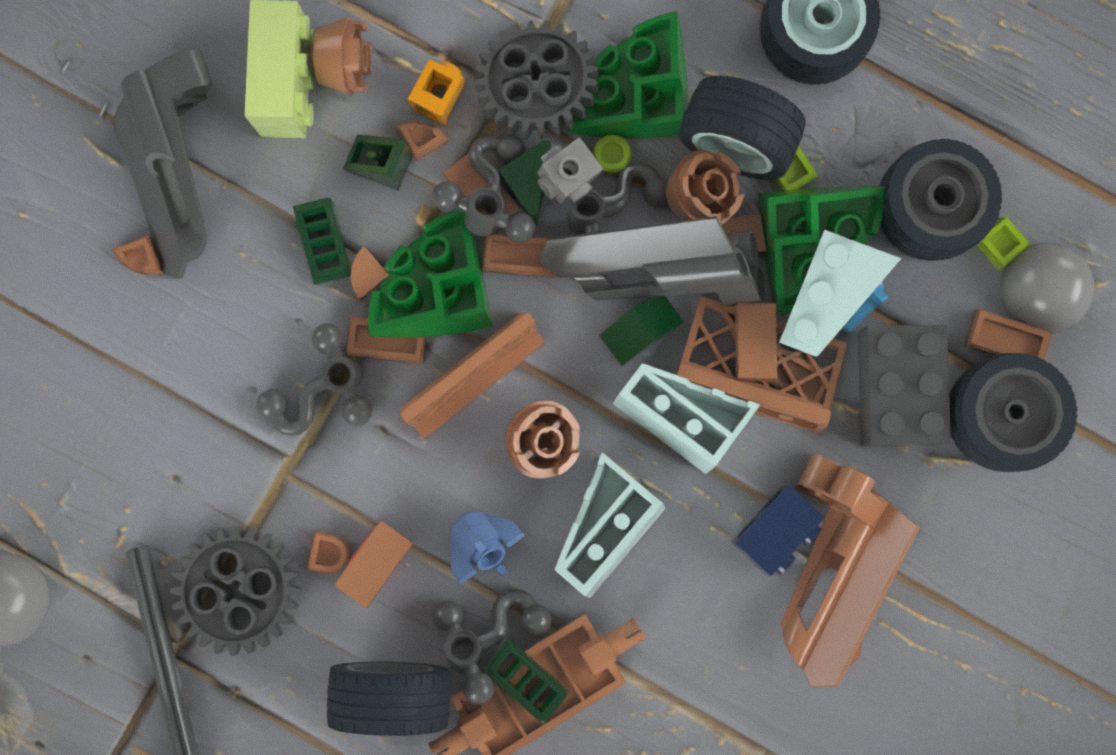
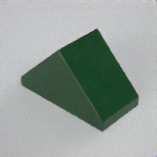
[343,134,412,191]
[498,140,551,224]
[599,296,684,367]

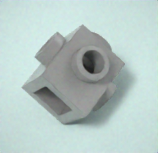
[537,137,603,204]

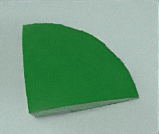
[568,11,689,138]
[759,186,886,315]
[368,210,493,338]

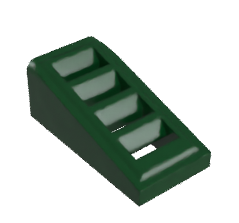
[293,198,351,285]
[482,638,569,724]

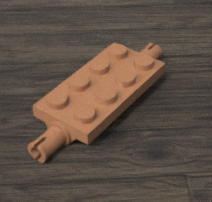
[428,613,646,755]

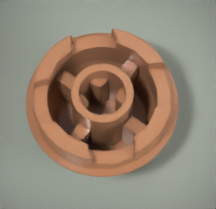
[309,17,372,96]
[666,150,744,224]
[505,400,581,479]

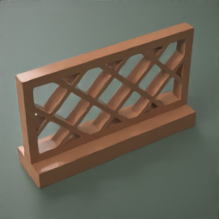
[675,296,848,434]
[400,312,545,439]

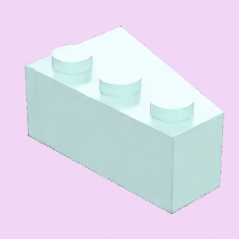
[780,230,902,357]
[613,363,761,474]
[554,453,666,598]

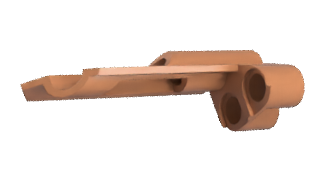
[781,453,920,688]

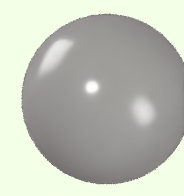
[1000,243,1095,334]
[0,553,49,647]

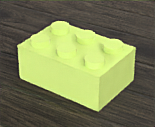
[245,0,316,138]

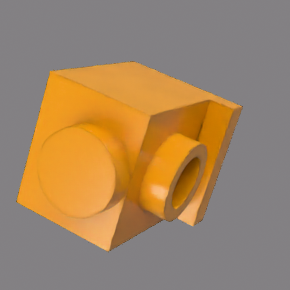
[408,59,465,127]

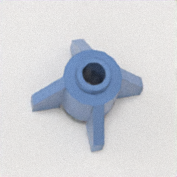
[451,511,525,584]

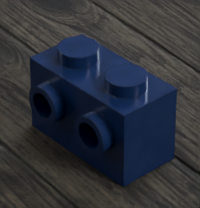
[731,485,825,576]

